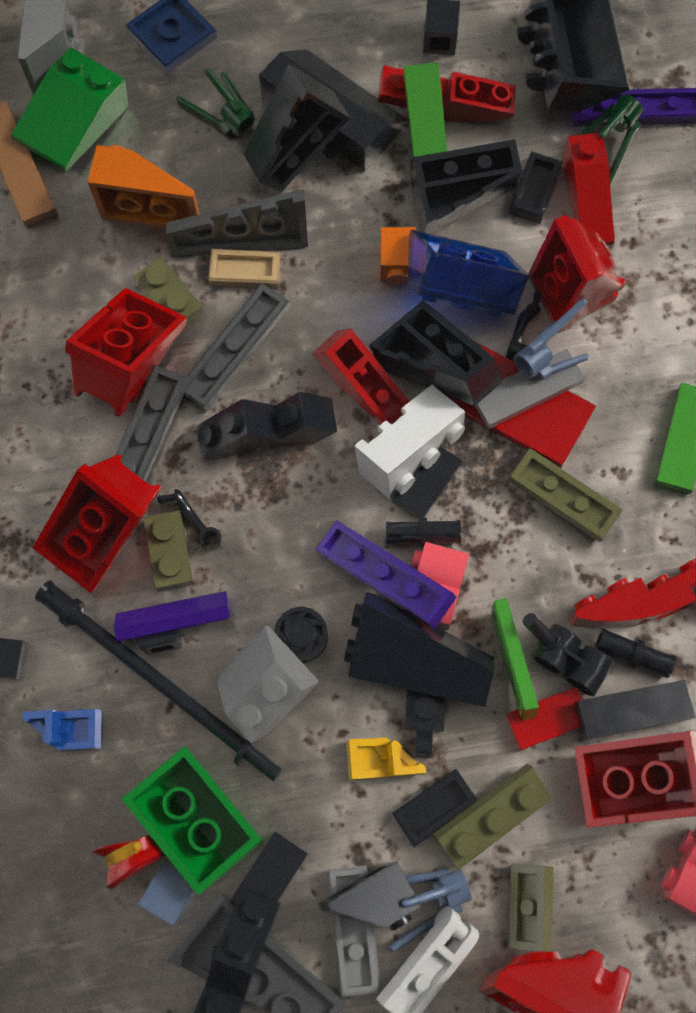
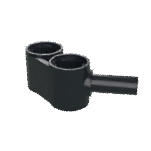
[522,613,615,697]

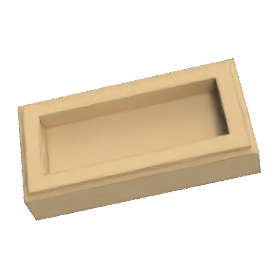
[208,249,281,289]

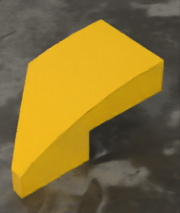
[346,737,426,780]

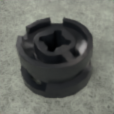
[274,606,328,664]

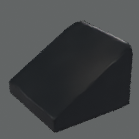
[139,629,183,655]

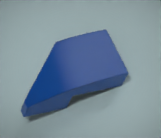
[22,709,102,751]

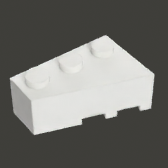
[354,385,465,501]

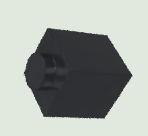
[423,0,460,55]

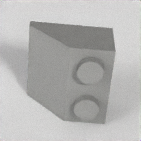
[18,0,84,96]
[217,625,319,743]

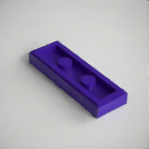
[114,591,230,641]

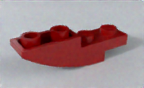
[378,65,516,122]
[568,558,696,628]

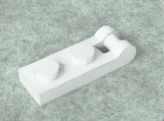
[376,906,479,1013]

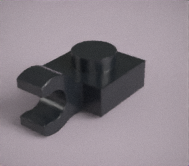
[405,690,445,758]

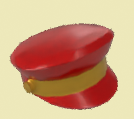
[92,835,166,890]

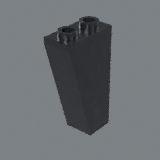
[344,592,494,707]

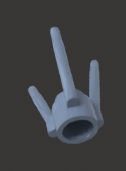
[514,299,589,380]
[389,868,472,952]

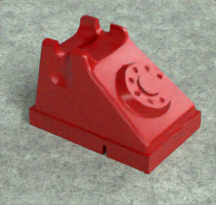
[528,215,626,333]
[65,288,187,417]
[32,454,162,594]
[574,731,696,828]
[478,949,632,1013]

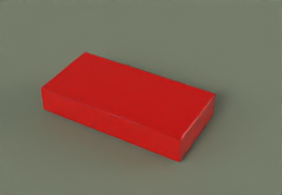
[505,686,583,752]

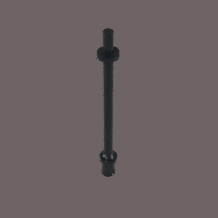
[35,580,283,782]

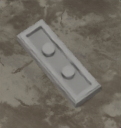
[475,349,585,429]
[327,865,381,997]

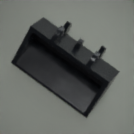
[517,0,630,112]
[259,49,409,171]

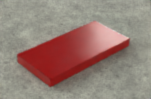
[444,340,596,468]

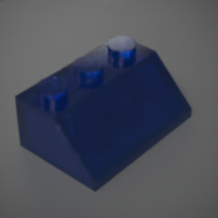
[408,229,529,316]

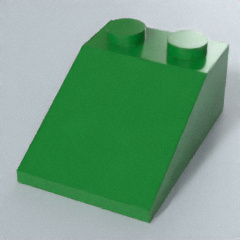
[11,47,128,171]

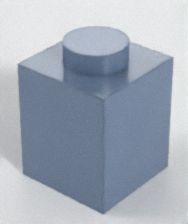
[138,860,196,926]

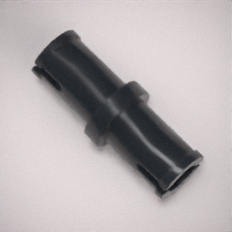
[386,518,461,547]
[595,628,676,679]

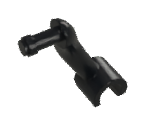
[505,291,543,362]
[157,489,223,551]

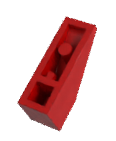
[561,132,615,245]
[312,328,410,425]

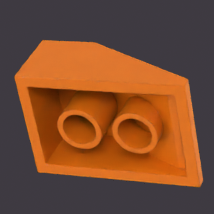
[87,145,200,227]

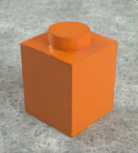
[380,227,416,285]

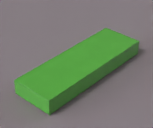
[403,62,447,158]
[654,383,696,494]
[491,598,539,721]

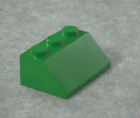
[121,746,263,896]

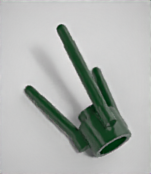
[176,68,255,136]
[578,95,643,185]

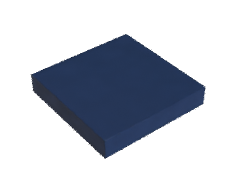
[125,0,218,74]

